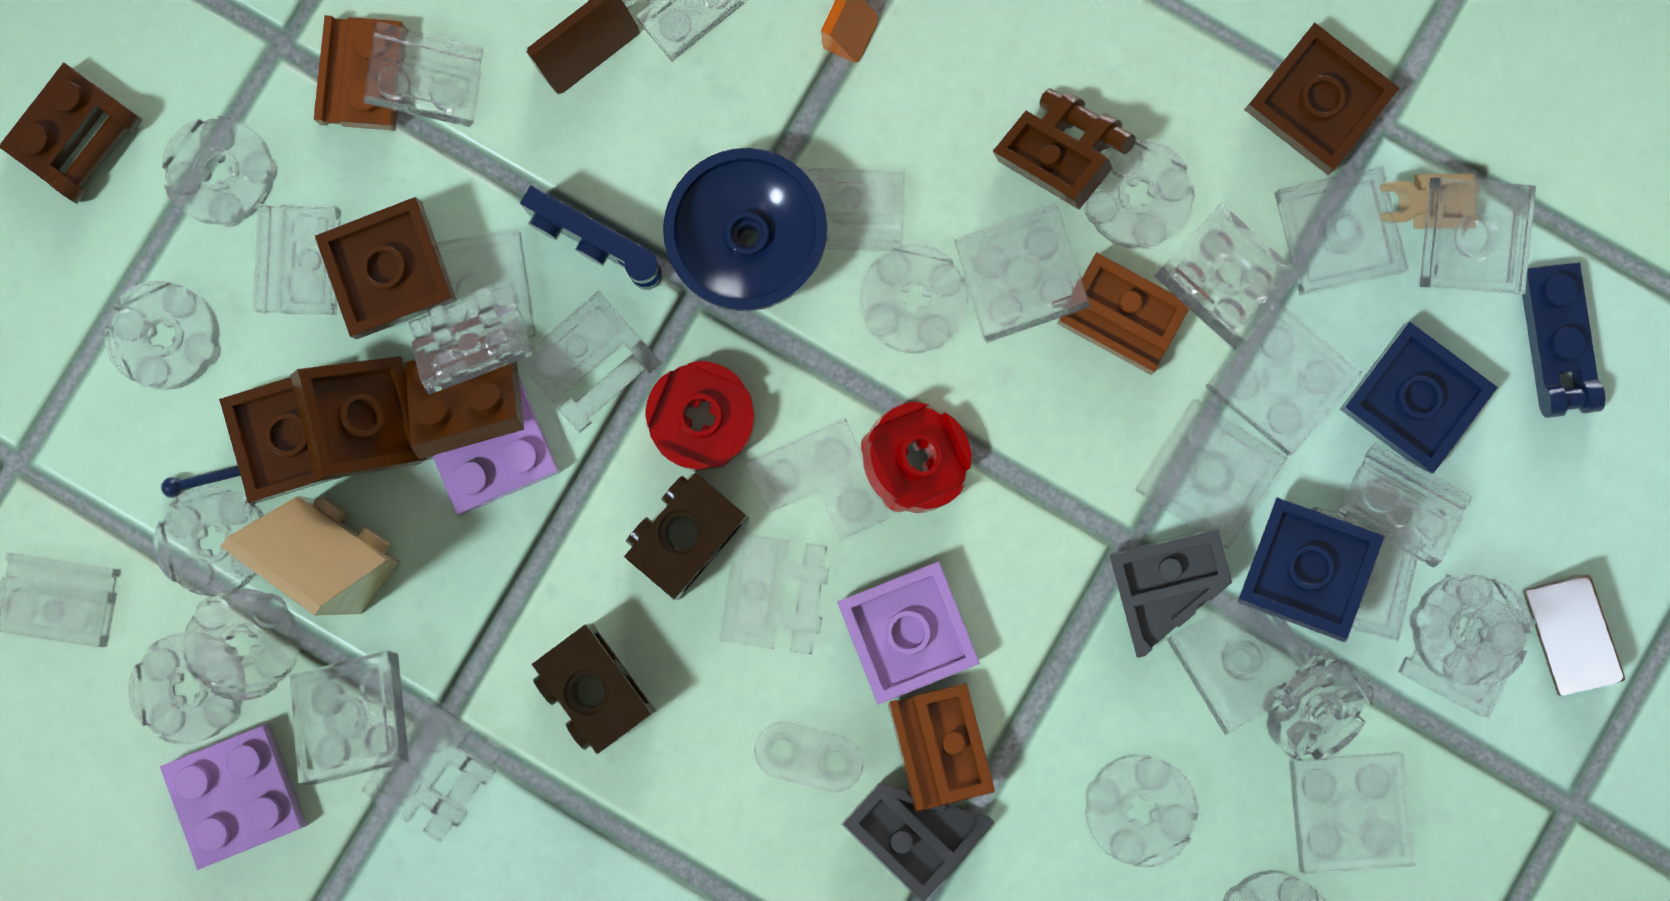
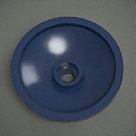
[663,148,827,311]

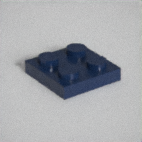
[1340,321,1498,475]
[1237,497,1385,642]

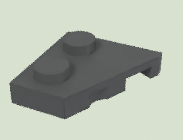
[1109,527,1232,658]
[840,783,995,901]

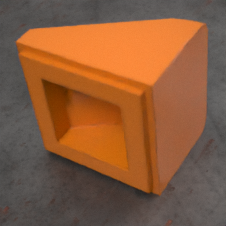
[821,0,878,63]

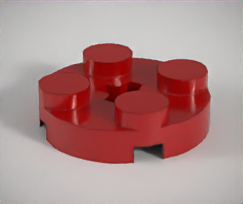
[645,361,755,471]
[861,402,972,513]

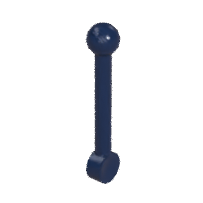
[161,466,240,498]

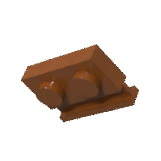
[314,15,406,131]
[1057,252,1192,375]
[888,683,995,813]

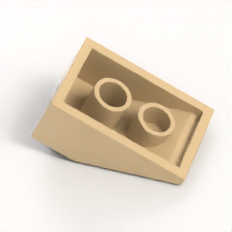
[220,495,400,616]

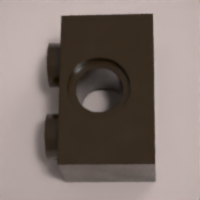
[624,473,749,600]
[531,623,657,754]

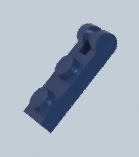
[520,185,663,290]
[1519,262,1606,418]

